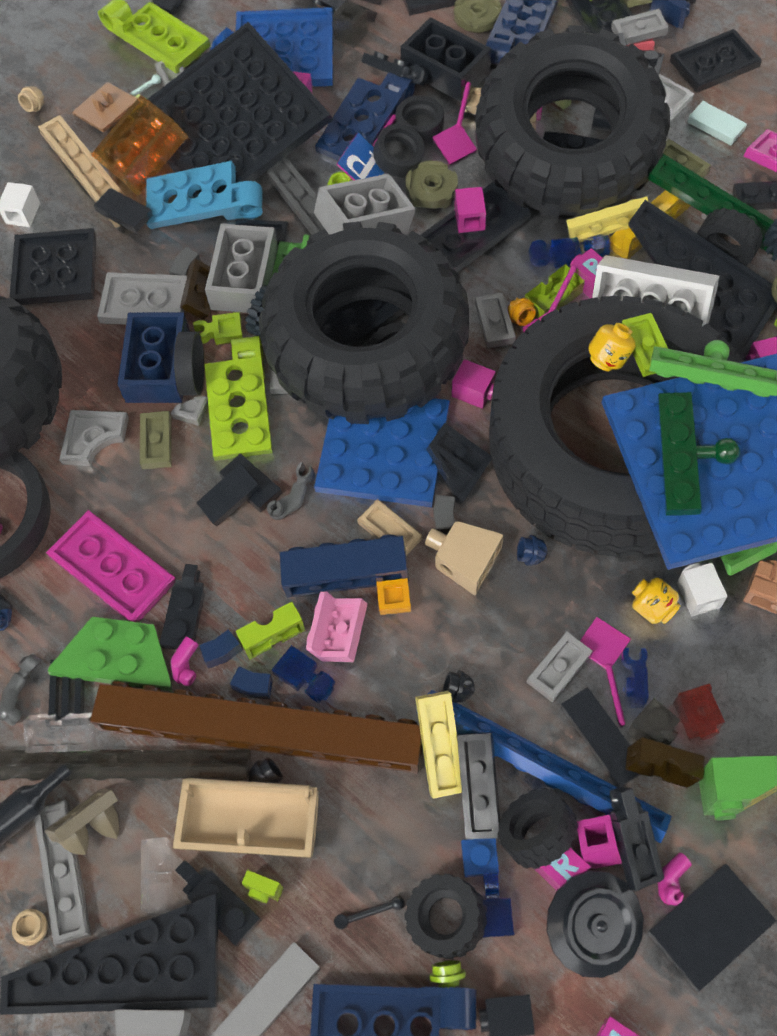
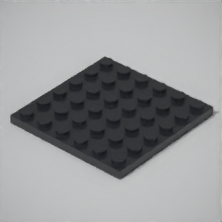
[128,22,333,198]

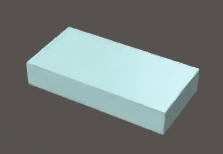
[687,101,747,146]

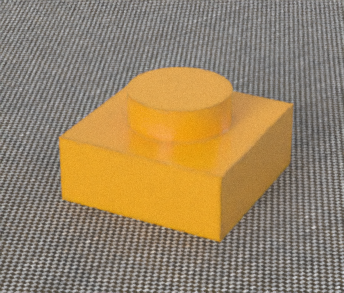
[376,578,411,615]

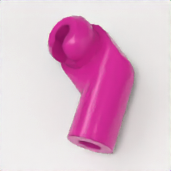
[171,637,199,686]
[658,852,692,906]

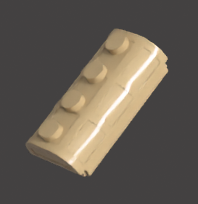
[173,778,318,858]

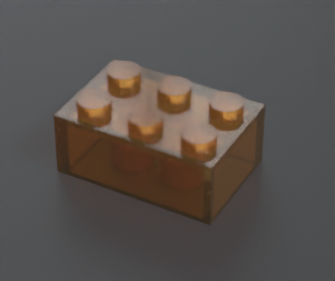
[91,95,188,196]

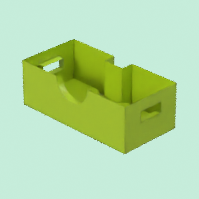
[525,264,585,318]
[235,602,305,660]

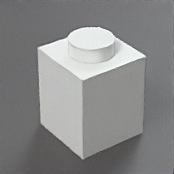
[0,182,40,227]
[677,563,727,617]

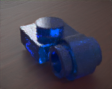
[528,237,582,268]
[271,645,336,703]

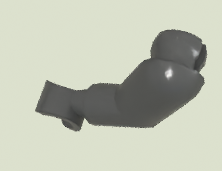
[267,462,315,520]
[0,654,42,726]

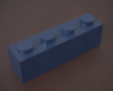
[280,535,409,598]

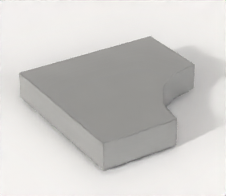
[59,410,129,466]

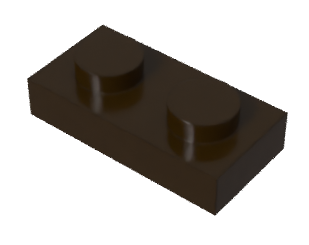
[180,259,210,320]

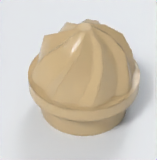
[18,86,44,112]

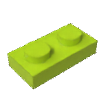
[622,313,668,377]

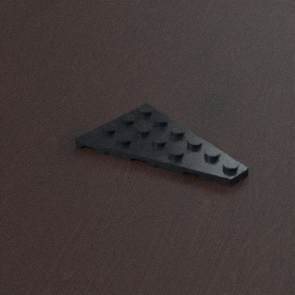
[628,200,777,361]

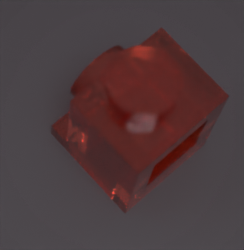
[673,683,725,740]

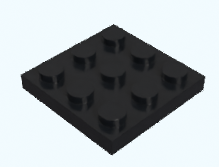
[10,228,97,305]

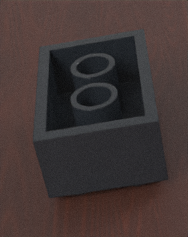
[400,17,491,102]

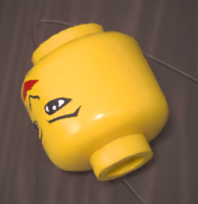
[589,323,636,371]
[632,577,681,624]

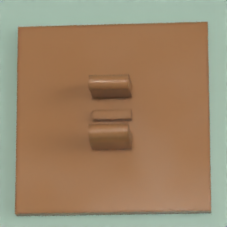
[72,82,140,132]

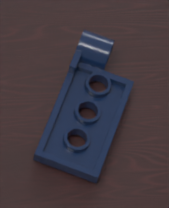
[486,0,558,66]
[315,72,415,161]
[310,984,477,1036]

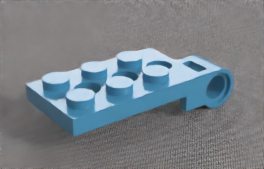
[146,161,263,229]

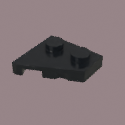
[426,423,492,505]

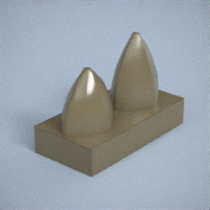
[44,789,119,855]

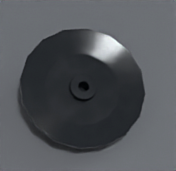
[546,870,644,978]

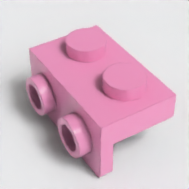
[306,592,368,662]

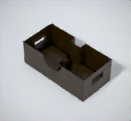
[625,737,705,788]

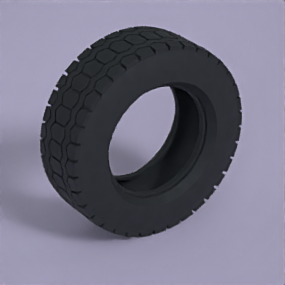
[489,296,743,557]

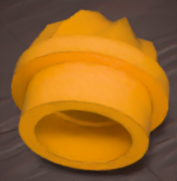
[507,298,536,326]

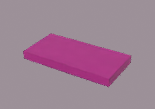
[46,510,176,623]

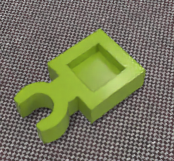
[193,312,243,345]

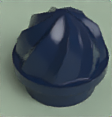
[517,535,548,566]

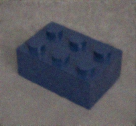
[117,312,190,403]

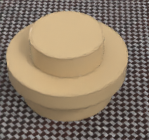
[12,909,48,946]

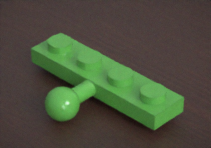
[649,340,777,397]

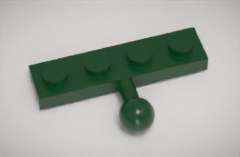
[658,392,740,516]

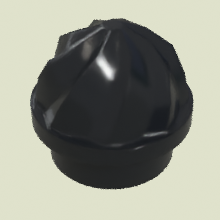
[443,670,475,703]
[249,757,283,783]

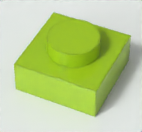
[242,870,283,904]

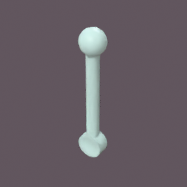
[129,74,161,96]

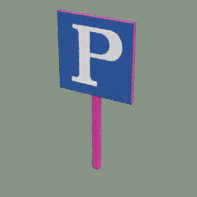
[336,114,396,180]

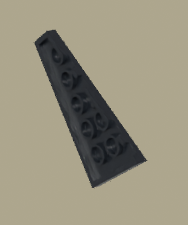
[0,893,218,1015]

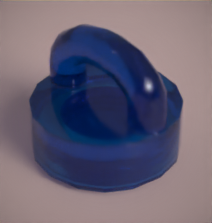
[582,234,611,258]

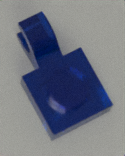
[621,648,649,708]
[482,872,514,938]

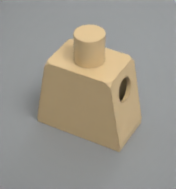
[425,521,503,595]

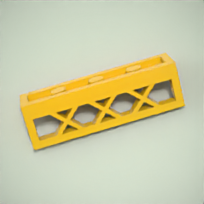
[606,190,691,259]

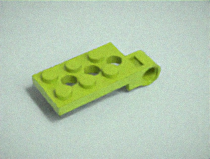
[98,0,211,74]
[204,336,273,461]

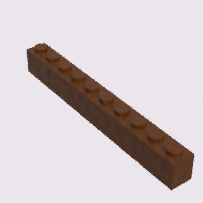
[90,681,422,773]

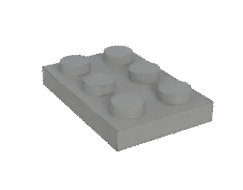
[97,272,187,325]

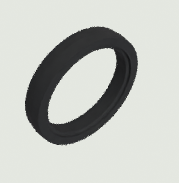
[0,451,51,579]

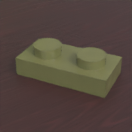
[662,139,711,178]
[140,411,172,470]

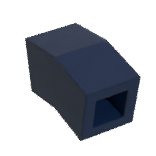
[199,629,243,669]
[230,666,273,699]

